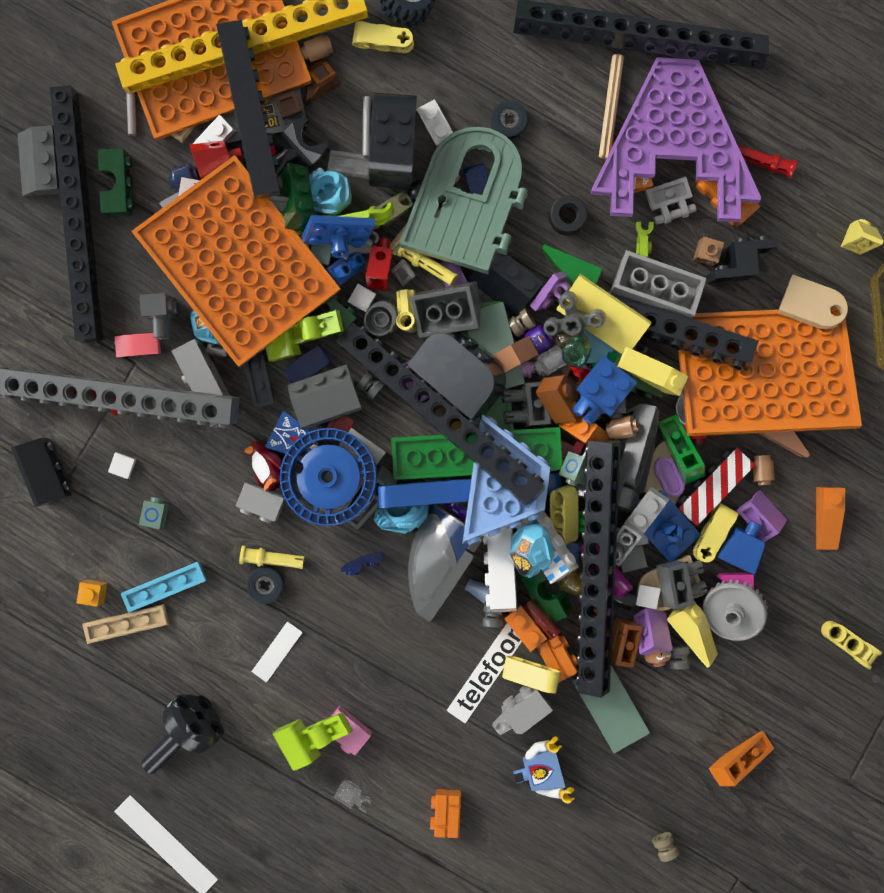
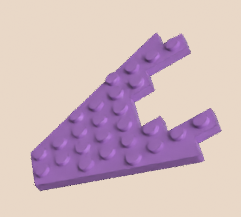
[591,57,761,222]

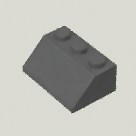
[17,125,60,197]
[410,281,481,338]
[287,364,362,430]

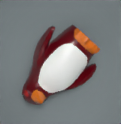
[245,441,283,492]

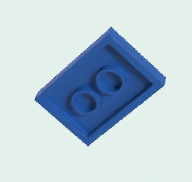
[302,215,375,258]
[644,490,701,562]

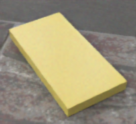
[556,274,651,354]

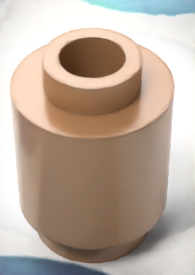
[301,35,333,63]
[606,415,640,440]
[752,455,775,486]

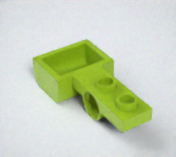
[266,310,344,362]
[272,712,353,771]

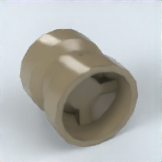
[508,309,536,337]
[652,832,680,862]

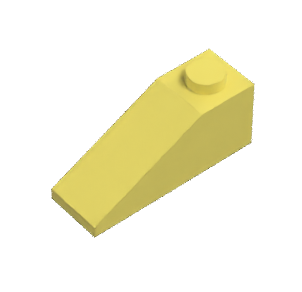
[841,219,884,255]
[617,347,688,396]
[667,602,718,668]

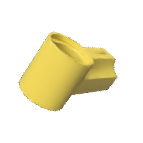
[396,289,417,333]

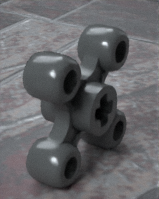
[544,291,606,353]

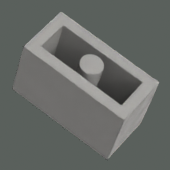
[236,482,285,523]

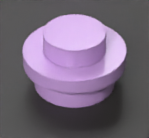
[520,361,535,379]

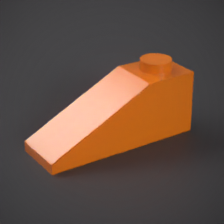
[816,487,845,550]
[709,731,774,786]

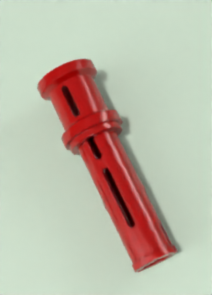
[737,144,797,179]

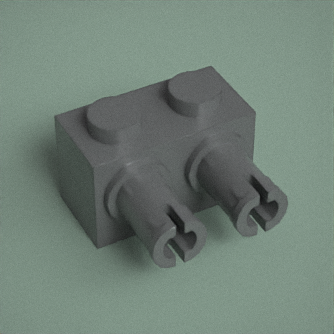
[139,293,179,340]
[502,382,551,427]
[656,560,707,610]

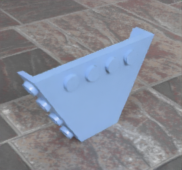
[462,414,550,545]

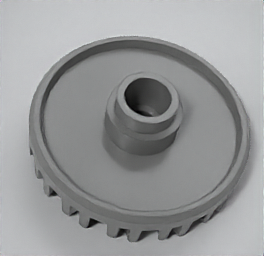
[702,579,768,641]

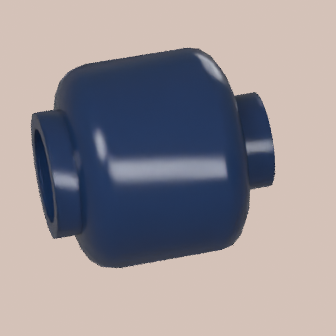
[168,164,201,192]

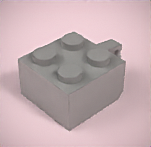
[492,685,553,735]

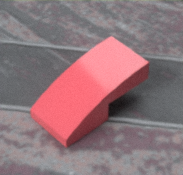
[115,333,161,357]

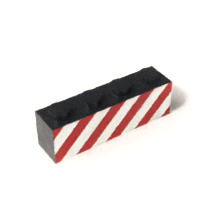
[676,447,755,526]

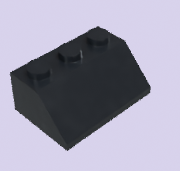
[467,252,544,317]
[11,438,72,507]

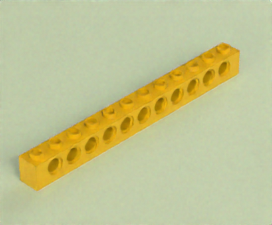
[115,0,368,94]

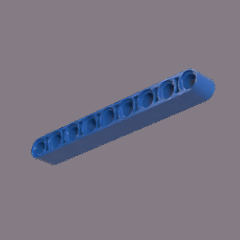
[377,472,562,508]

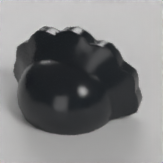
[408,180,423,204]

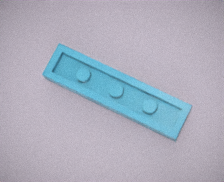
[120,561,207,613]

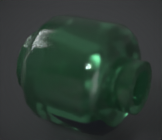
[561,336,592,368]

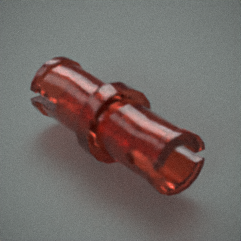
[523,599,561,640]

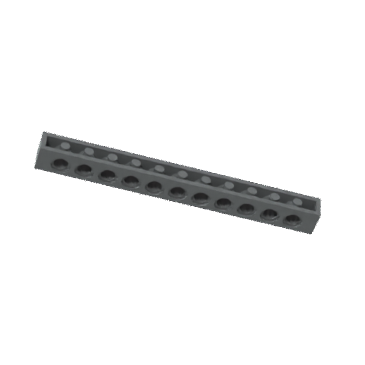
[0,367,240,428]

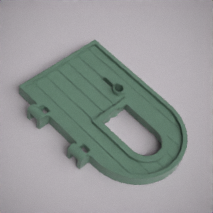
[400,127,528,274]

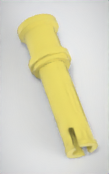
[397,247,458,286]
[239,545,304,569]

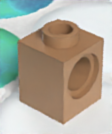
[693,237,724,266]

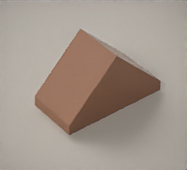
[493,336,539,373]

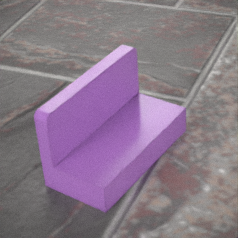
[737,490,787,542]
[633,608,673,656]

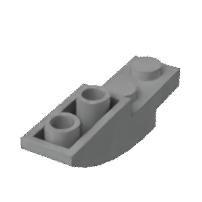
[616,487,669,566]

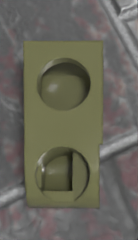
[376,191,414,230]

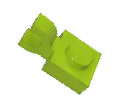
[636,222,654,257]

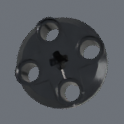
[141,694,225,774]

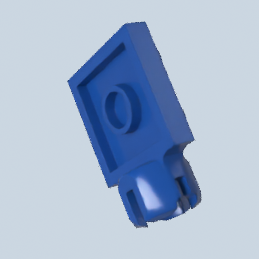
[573,356,637,424]

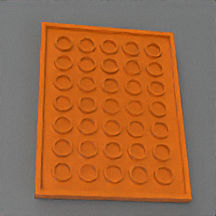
[111,0,312,141]
[132,155,340,367]
[678,308,862,436]

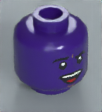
[524,325,555,356]

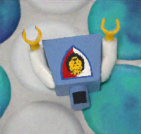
[513,736,575,803]

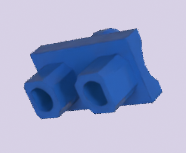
[325,252,365,286]

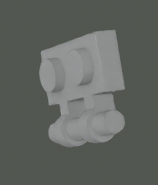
[645,177,696,225]

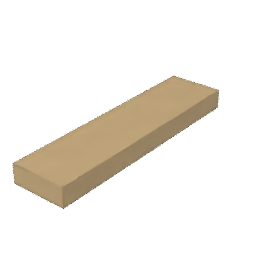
[82,604,170,644]

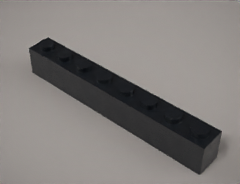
[216,20,283,200]

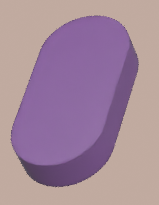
[653,457,685,497]

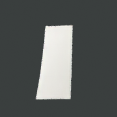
[251,622,302,682]

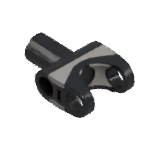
[275,115,332,175]

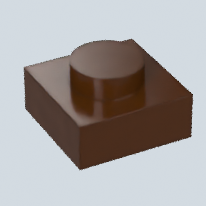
[275,91,303,120]

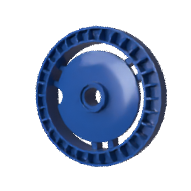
[280,428,378,526]

